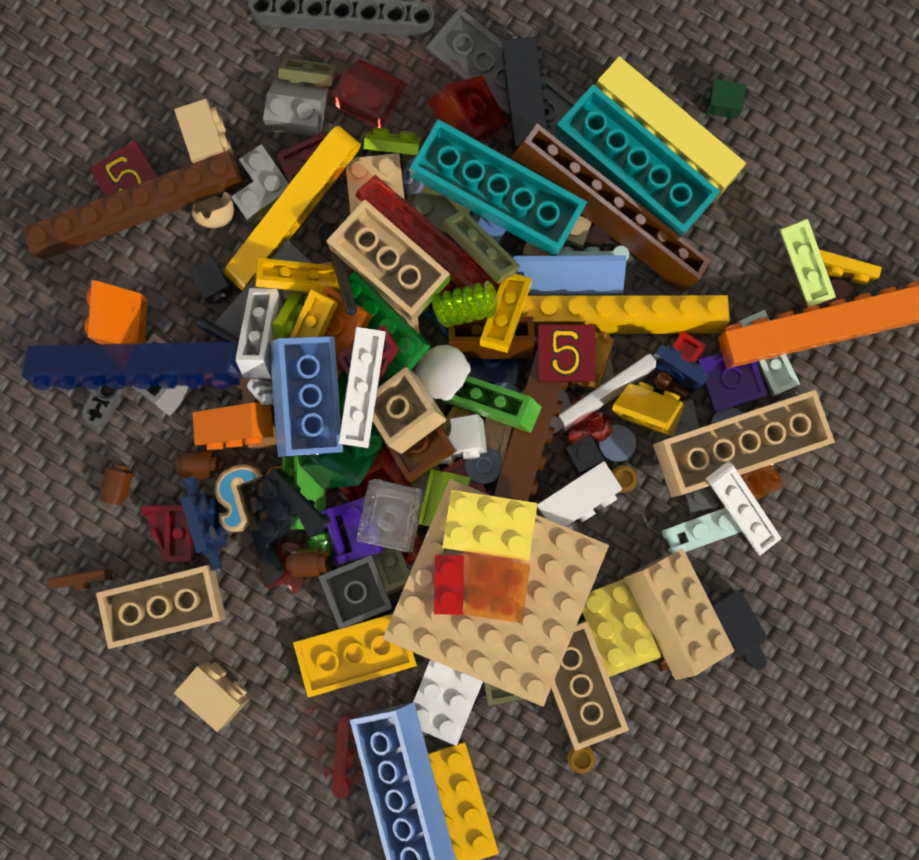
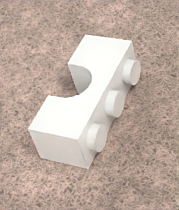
[439,414,487,464]

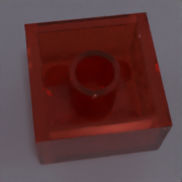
[427,75,508,142]

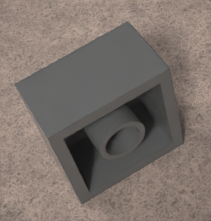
[318,555,394,630]

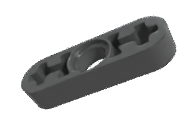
[82,352,132,427]

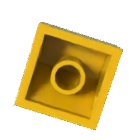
[612,382,685,437]

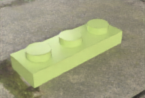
[779,219,836,307]

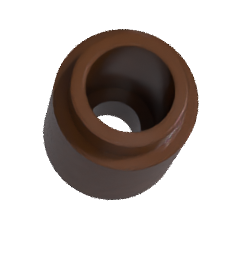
[176,451,219,479]
[99,463,134,505]
[286,548,330,578]

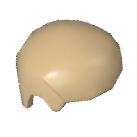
[192,192,234,229]

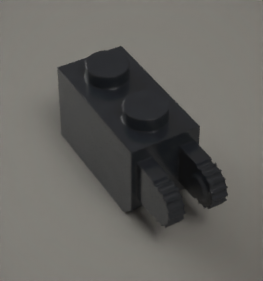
[711,589,768,670]

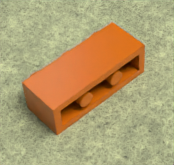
[192,403,274,450]

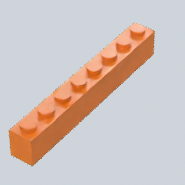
[718,281,919,369]

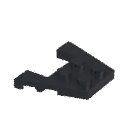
[245,468,331,586]

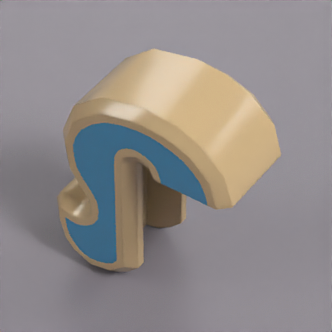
[215,465,265,532]

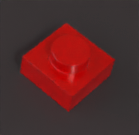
[672,331,706,363]

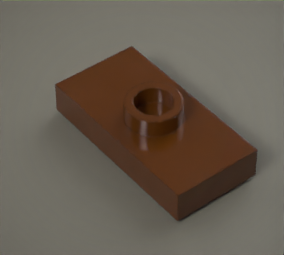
[48,569,113,591]

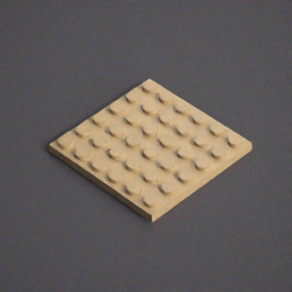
[383,479,609,707]

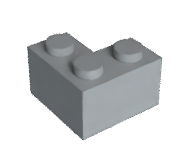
[231,144,289,227]

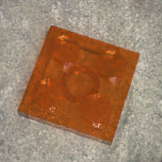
[463,556,530,623]

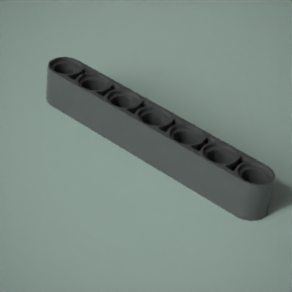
[248,0,434,37]

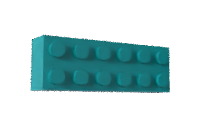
[554,84,720,237]
[410,119,587,256]

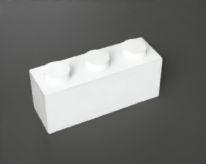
[235,288,283,379]
[536,461,622,529]

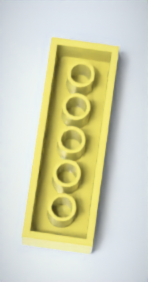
[596,56,746,203]

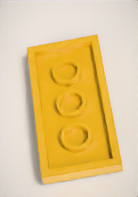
[293,613,417,697]
[428,741,499,860]

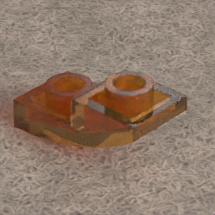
[741,464,784,500]

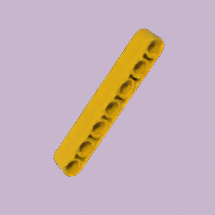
[223,126,361,290]

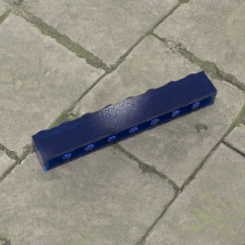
[22,342,242,390]

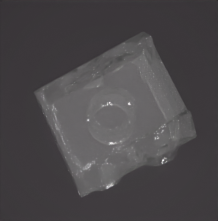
[357,479,425,552]

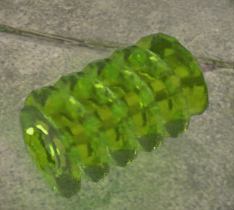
[432,281,497,328]

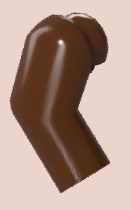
[653,372,690,401]

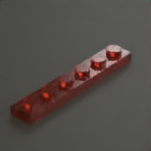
[355,174,500,306]

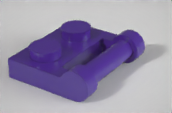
[320,497,384,566]

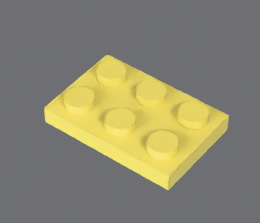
[442,490,538,561]
[582,579,661,677]

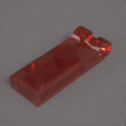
[332,713,355,799]

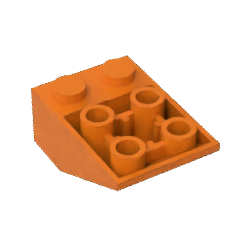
[85,280,148,352]

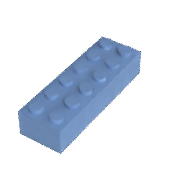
[350,702,456,860]

